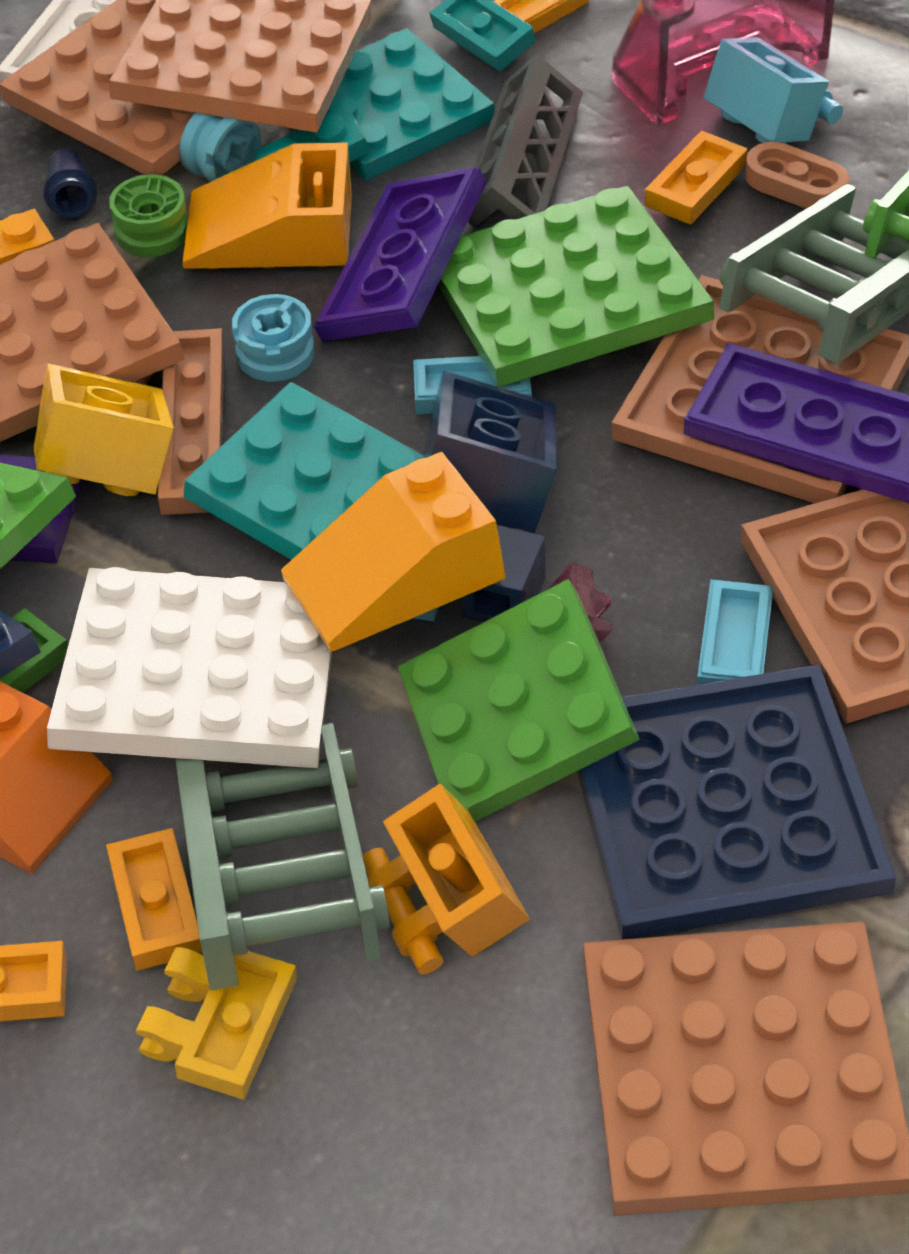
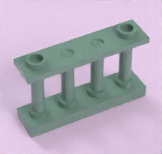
[719,184,909,364]
[175,723,390,991]

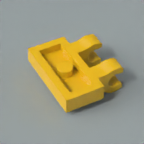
[136,947,297,1100]

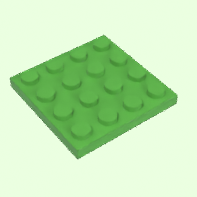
[438,185,715,388]

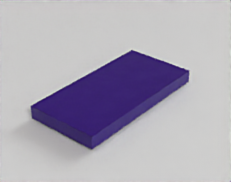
[313,167,487,341]
[683,343,909,503]

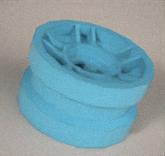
[179,113,261,182]
[232,294,315,382]

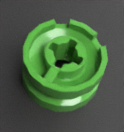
[109,174,188,257]

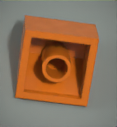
[0,682,113,875]

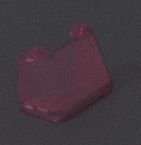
[612,0,834,125]

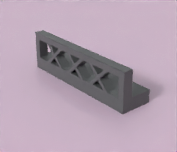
[468,54,583,228]

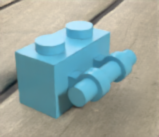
[703,37,843,144]

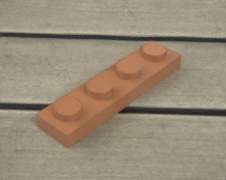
[158,328,224,515]

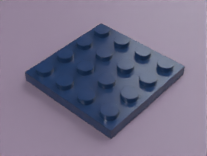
[577,664,896,940]

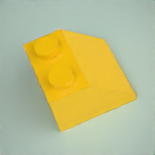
[34,363,173,496]

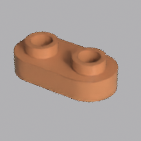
[745,142,849,209]

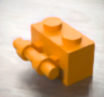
[363,783,530,975]

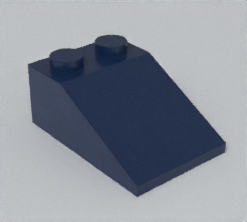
[423,371,557,534]

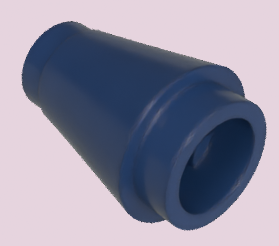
[43,149,97,218]

